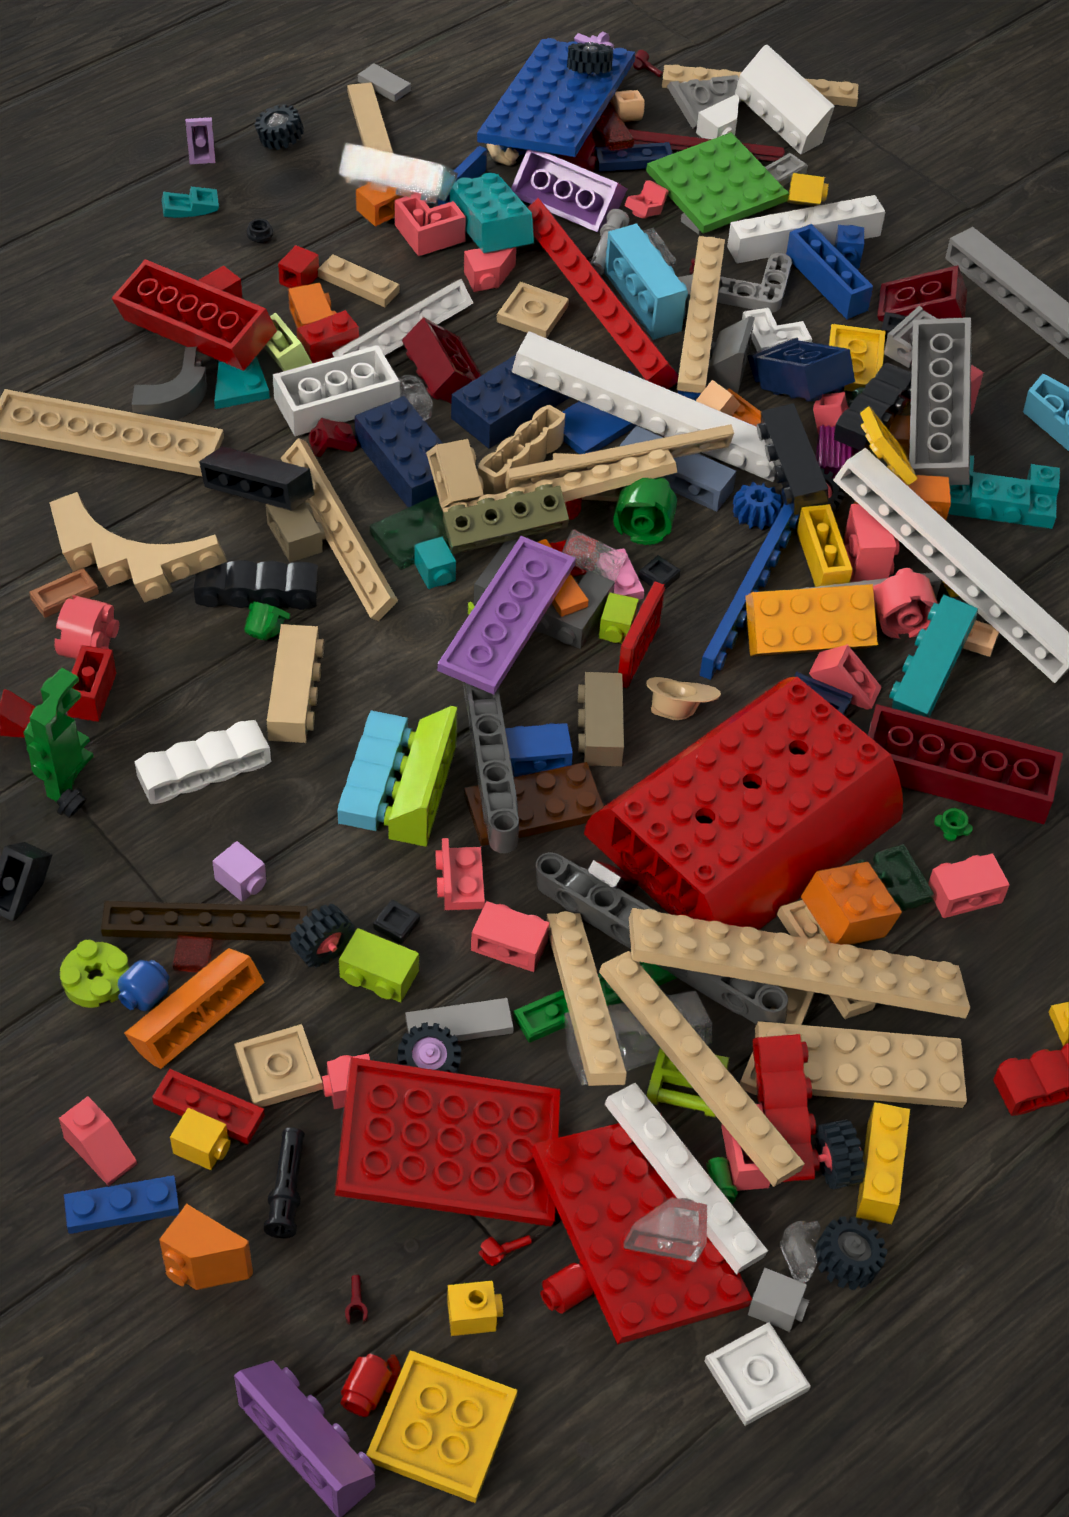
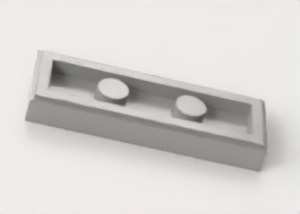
[405,998,513,1041]

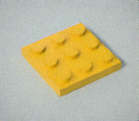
[366,1350,518,1503]

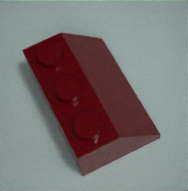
[402,317,482,404]

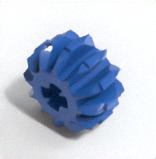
[733,482,782,530]

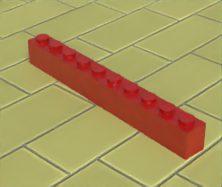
[527,198,679,389]

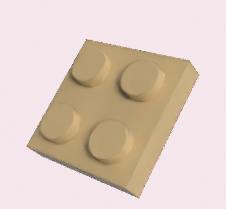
[497,282,569,338]
[234,1024,323,1108]

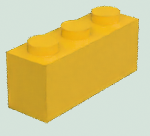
[788,173,829,206]
[797,504,853,587]
[856,1102,910,1225]

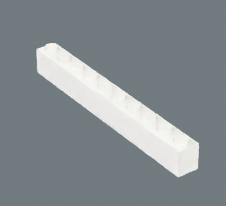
[512,331,775,482]
[833,448,1069,683]

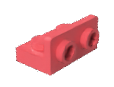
[435,838,485,910]

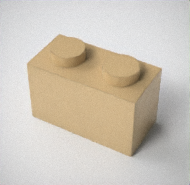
[426,439,484,508]

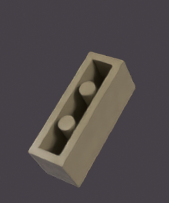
[577,672,624,767]

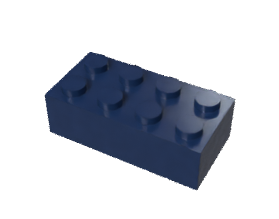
[451,355,570,449]
[355,396,443,512]

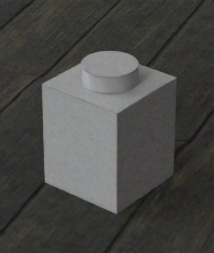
[748,1267,809,1332]

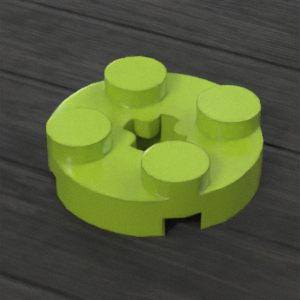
[60,940,129,1008]

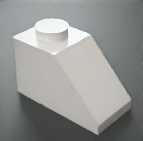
[696,94,739,139]

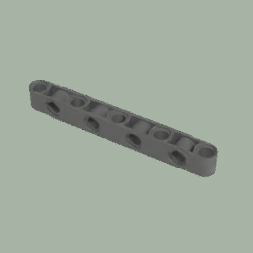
[463,682,519,853]
[536,852,788,1024]

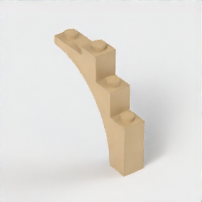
[49,492,227,603]

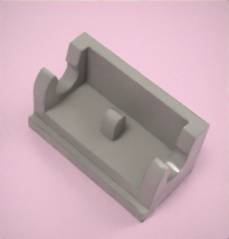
[884,306,937,368]

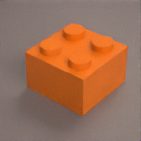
[801,862,902,945]

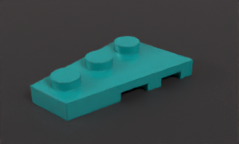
[214,356,270,409]

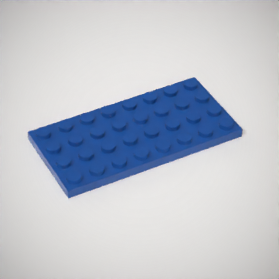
[477,38,635,157]

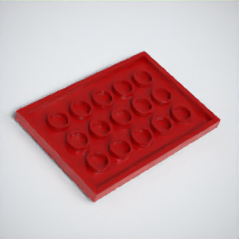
[335,1057,560,1227]
[531,1113,752,1345]

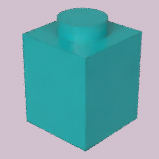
[415,537,456,589]

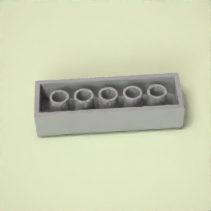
[909,317,972,485]

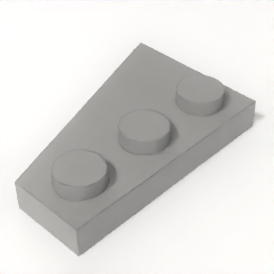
[667,75,744,129]

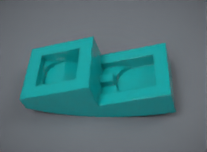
[162,186,219,218]

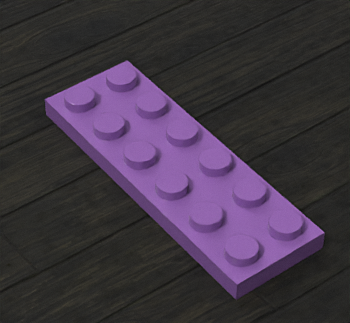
[437,536,576,695]

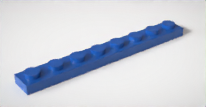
[700,503,800,680]

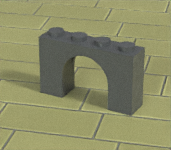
[474,540,615,649]

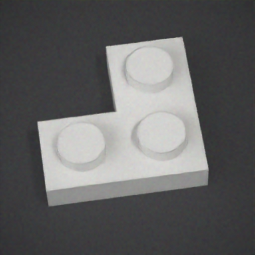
[742,308,812,352]

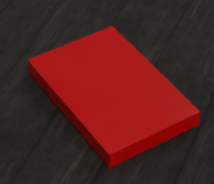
[618,581,665,688]

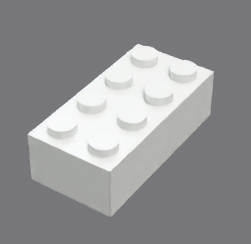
[273,345,400,436]

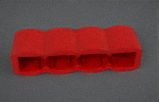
[753,1034,820,1182]
[993,1043,1069,1116]

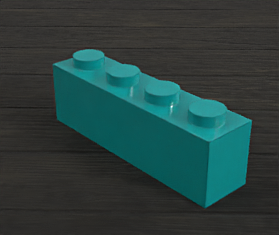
[889,595,978,718]

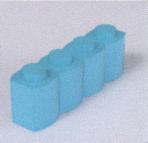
[337,710,413,831]

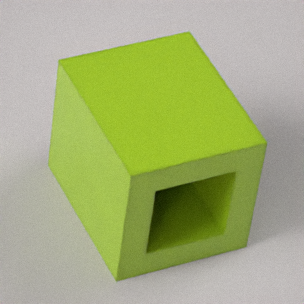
[599,592,639,644]

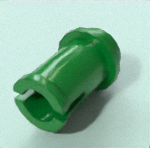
[706,1157,738,1204]

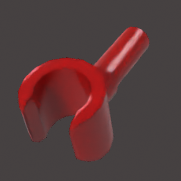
[478,1235,532,1266]

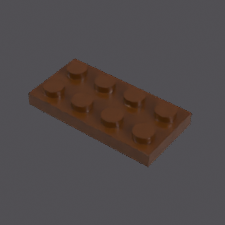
[464,762,604,846]

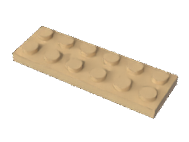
[755,1021,967,1108]

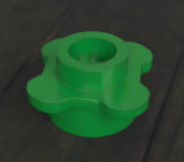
[934,808,973,841]

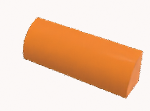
[124,948,265,1069]

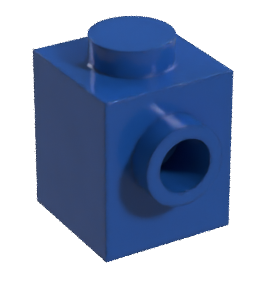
[834,225,864,269]

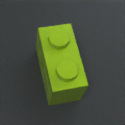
[339,928,419,1002]

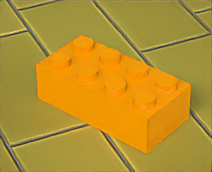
[745,584,878,656]

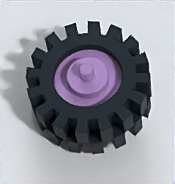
[397,1022,461,1073]

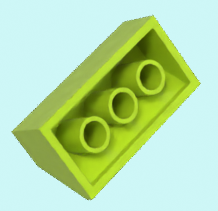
[384,706,457,847]

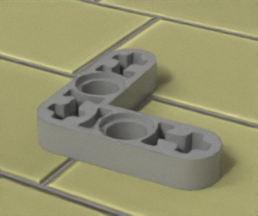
[717,253,792,313]

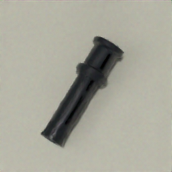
[264,1127,305,1238]

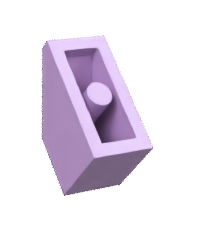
[185,118,215,164]

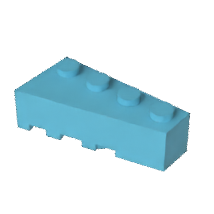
[1023,374,1069,451]

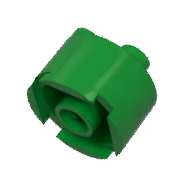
[613,478,677,545]

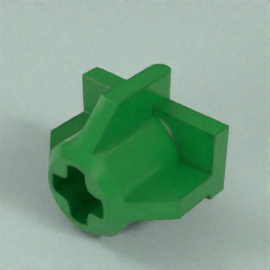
[244,602,290,641]

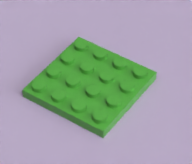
[646,132,789,234]

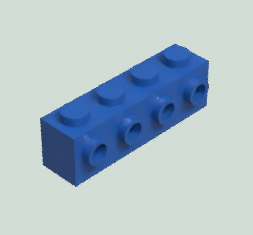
[786,224,873,319]

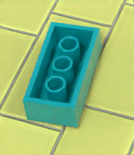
[449,173,534,253]

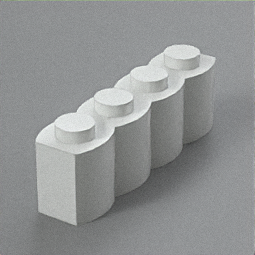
[135,720,271,804]

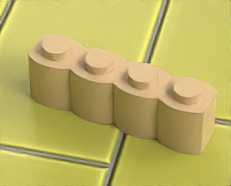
[478,405,565,495]

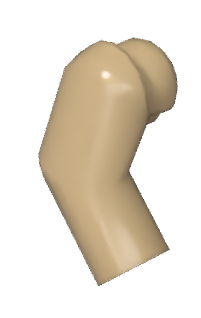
[487,144,519,166]

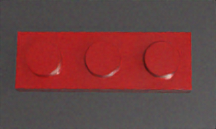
[152,1069,265,1145]

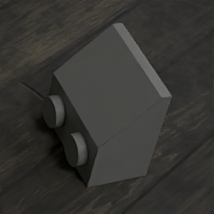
[706,316,755,394]

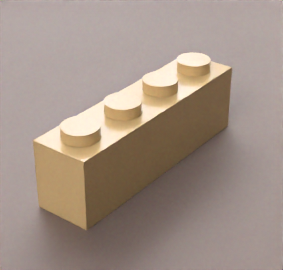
[267,624,324,743]

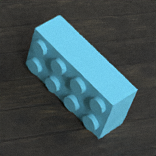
[605,223,688,340]

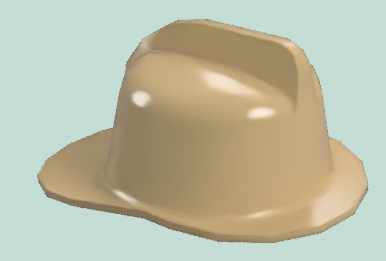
[646,677,721,720]

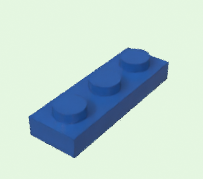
[64,1175,180,1234]

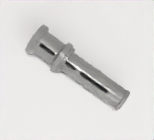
[590,209,629,275]

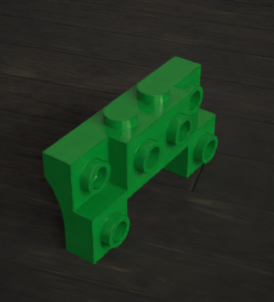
[24,668,94,802]

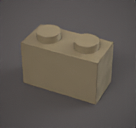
[266,502,325,563]

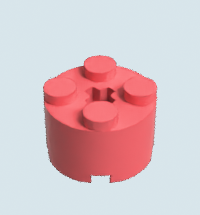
[873,568,938,639]
[55,595,119,659]

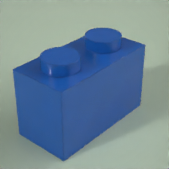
[505,723,573,777]

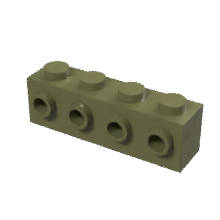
[443,484,569,554]

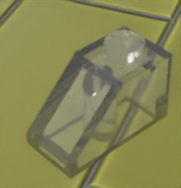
[624,1198,707,1262]

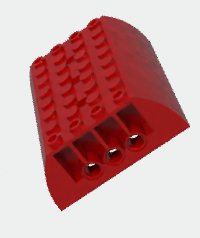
[584,676,903,930]

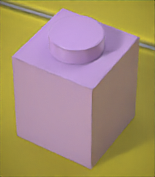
[213,841,266,902]

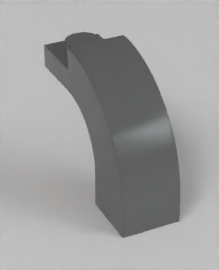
[132,347,207,421]

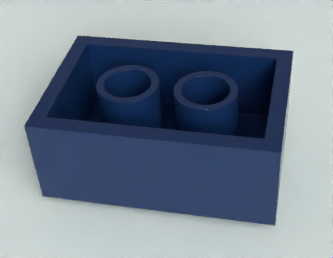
[756,341,855,401]

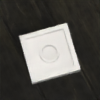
[704,1322,811,1426]

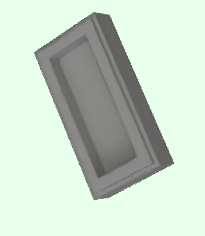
[358,63,411,102]

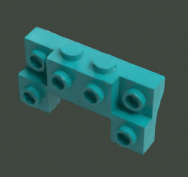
[948,455,1060,529]

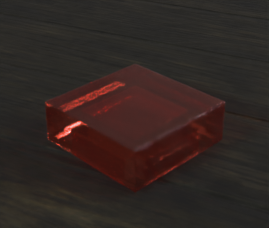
[173,935,213,972]

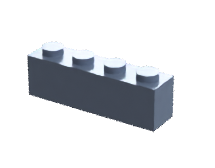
[619,425,736,512]

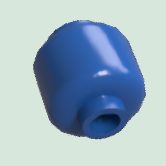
[117,960,169,1011]

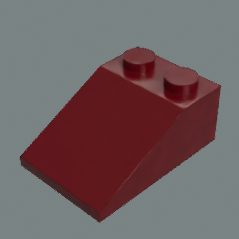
[877,265,967,321]

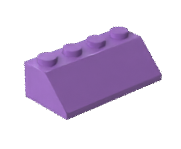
[511,150,627,233]
[234,1360,376,1517]

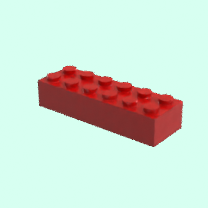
[111,259,277,371]

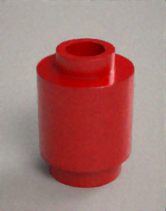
[541,1262,593,1314]
[340,1354,391,1417]

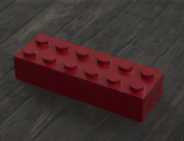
[868,704,1063,824]

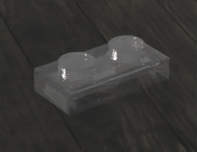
[562,529,627,581]

